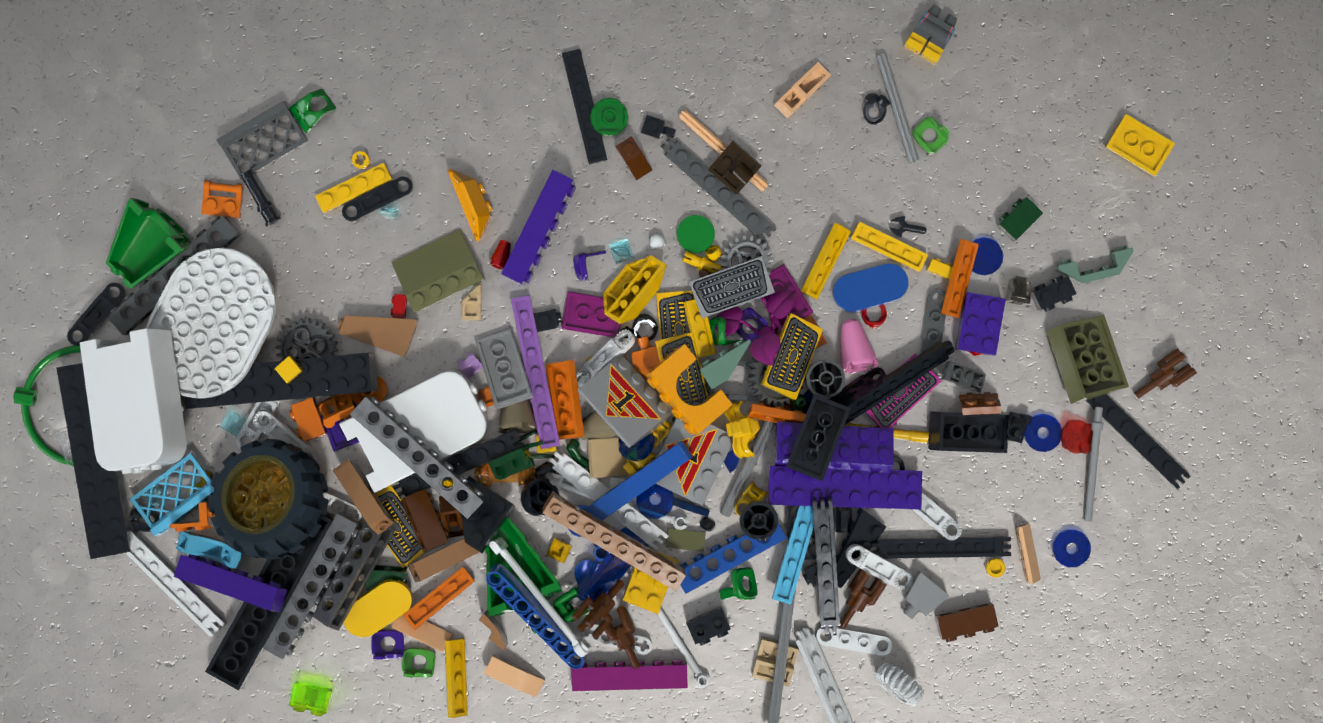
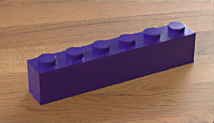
[173,554,287,612]

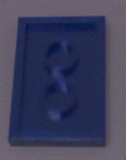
[577,553,631,601]

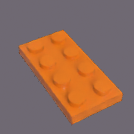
[545,360,584,440]

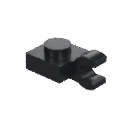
[641,115,676,140]

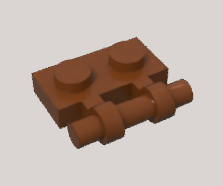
[959,392,1001,415]

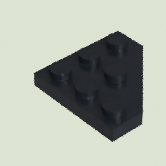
[458,476,515,554]

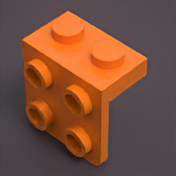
[170,501,215,532]

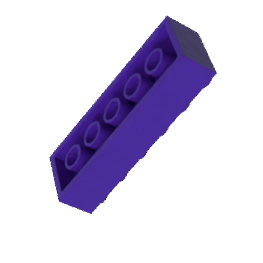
[501,169,576,286]
[775,422,894,473]

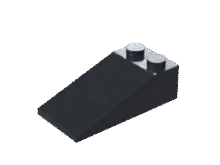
[786,394,851,481]
[928,411,1009,453]

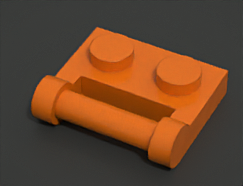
[201,180,244,218]
[318,394,355,428]

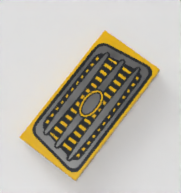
[656,290,701,366]
[761,313,823,400]
[655,333,708,406]
[376,485,423,568]

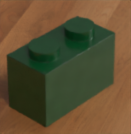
[997,197,1043,242]

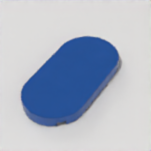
[833,263,909,312]

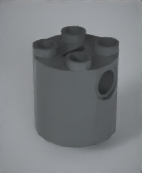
[804,360,845,398]

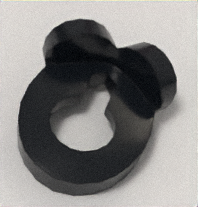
[863,93,890,125]
[129,507,160,533]

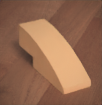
[774,62,831,119]
[483,654,545,697]

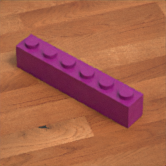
[571,660,688,691]

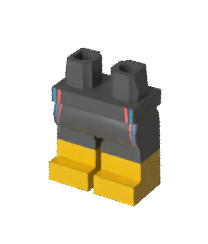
[904,5,957,64]

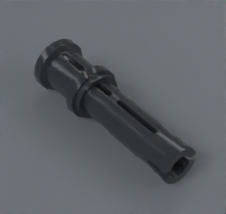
[240,170,281,227]

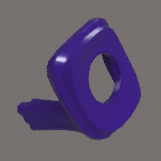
[573,250,606,281]
[736,308,769,344]
[371,630,404,660]

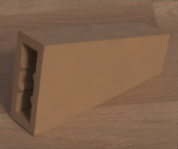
[337,315,419,357]
[333,459,393,534]
[407,538,479,582]

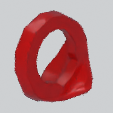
[862,305,887,329]

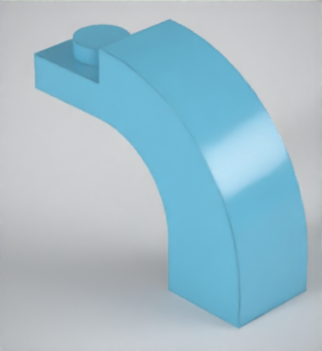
[176,531,241,569]

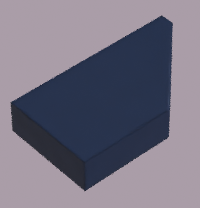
[672,498,710,517]

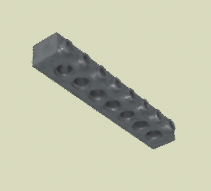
[350,395,484,519]
[263,512,361,660]

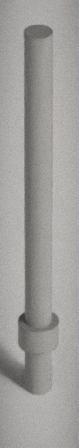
[1084,406,1103,522]

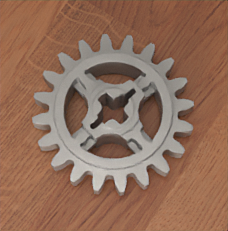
[721,235,774,276]

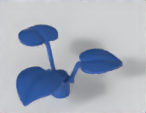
[569,505,649,594]

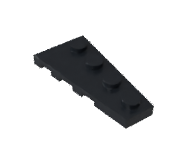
[836,508,886,588]

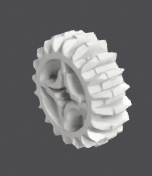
[875,662,924,706]

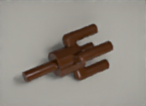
[1134,348,1197,399]
[840,568,887,629]
[571,579,625,639]
[600,605,641,670]

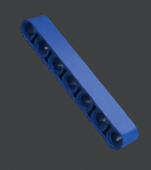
[584,441,693,520]
[486,564,587,669]

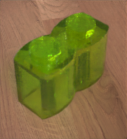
[289,681,334,716]

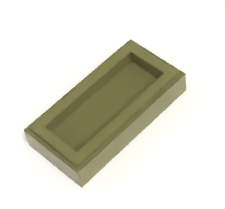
[665,528,706,552]

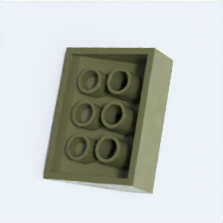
[391,229,485,314]
[1047,315,1129,404]

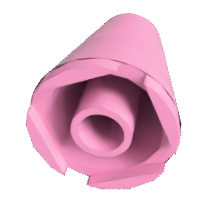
[840,319,879,373]

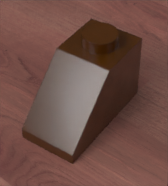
[615,136,653,181]
[439,493,464,538]

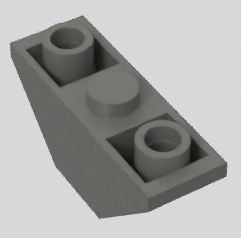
[941,361,986,393]

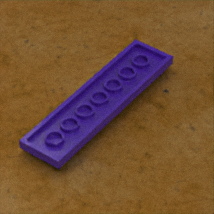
[768,466,922,510]

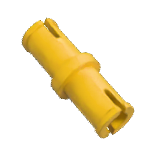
[682,250,721,274]

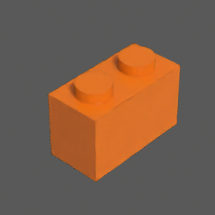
[289,397,327,442]

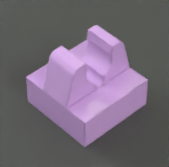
[458,352,483,379]

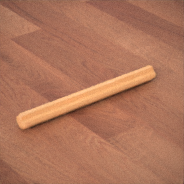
[679,109,769,191]

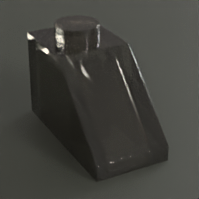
[1005,276,1031,306]

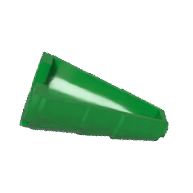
[485,516,562,617]

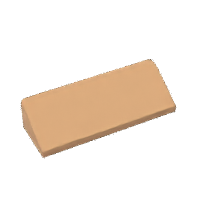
[1015,524,1041,584]
[391,615,452,652]

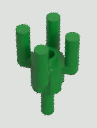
[531,587,589,634]

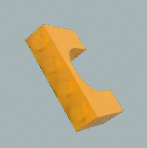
[646,344,733,435]

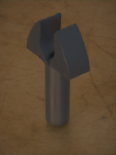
[889,216,927,237]

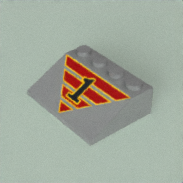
[577,355,672,448]
[656,418,733,506]

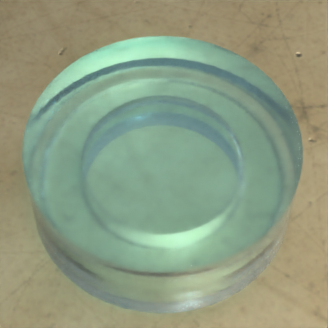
[379,207,399,219]

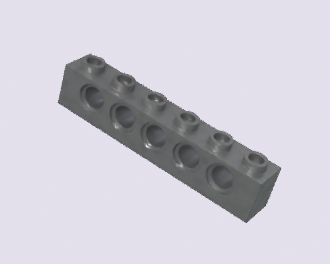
[312,521,396,631]

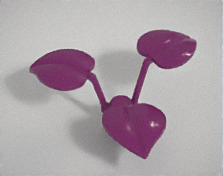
[715,290,797,366]

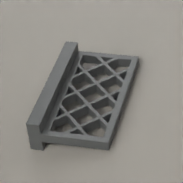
[216,101,307,179]

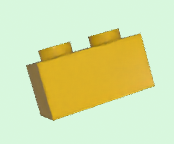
[926,258,953,280]

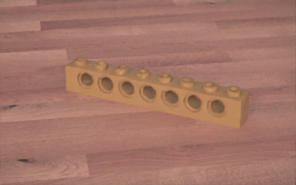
[543,492,686,591]

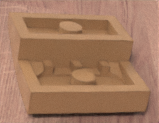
[479,610,508,650]

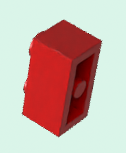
[391,294,407,319]

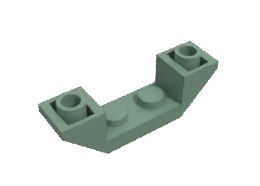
[1055,245,1134,284]

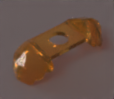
[474,463,536,487]

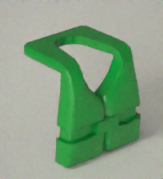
[289,89,336,133]

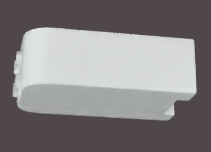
[80,328,187,474]
[339,368,489,493]

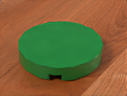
[590,98,629,137]
[677,215,715,253]

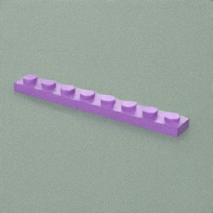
[511,295,560,450]

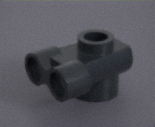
[1007,412,1032,444]

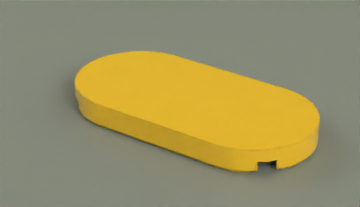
[344,579,412,637]

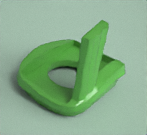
[912,117,950,154]
[402,648,436,678]

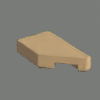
[462,284,482,320]

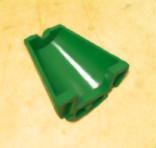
[106,198,189,288]

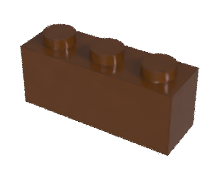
[401,489,449,553]
[935,602,999,642]

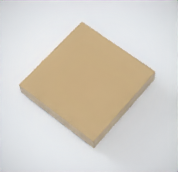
[588,437,627,478]

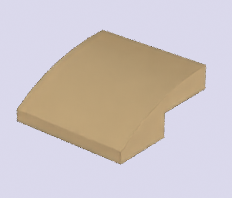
[752,637,799,687]

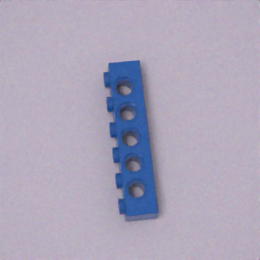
[679,523,787,594]

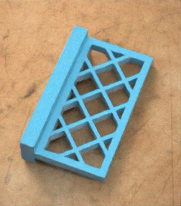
[130,453,215,536]

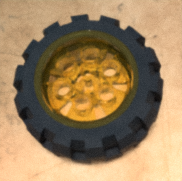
[208,439,328,560]

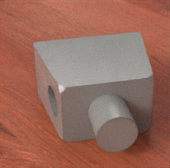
[903,571,949,619]

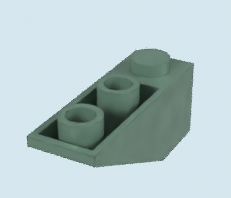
[700,338,751,390]

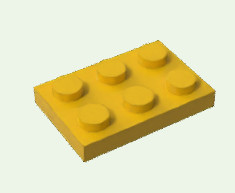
[1105,114,1175,177]
[622,550,678,614]

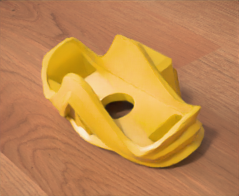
[724,401,760,459]

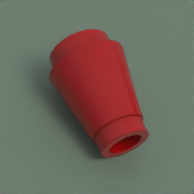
[490,240,511,270]

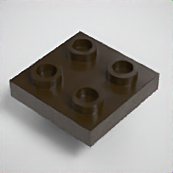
[708,140,762,195]

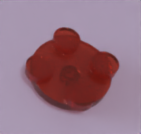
[1061,420,1093,454]

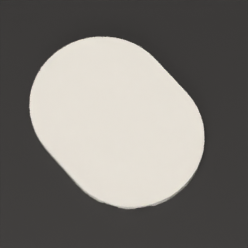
[146,248,276,398]

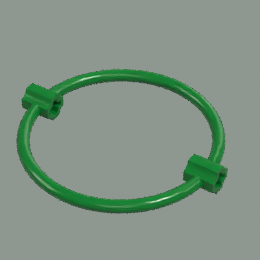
[13,345,81,467]

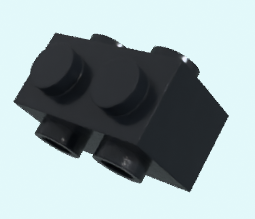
[1030,275,1077,312]
[686,606,731,646]

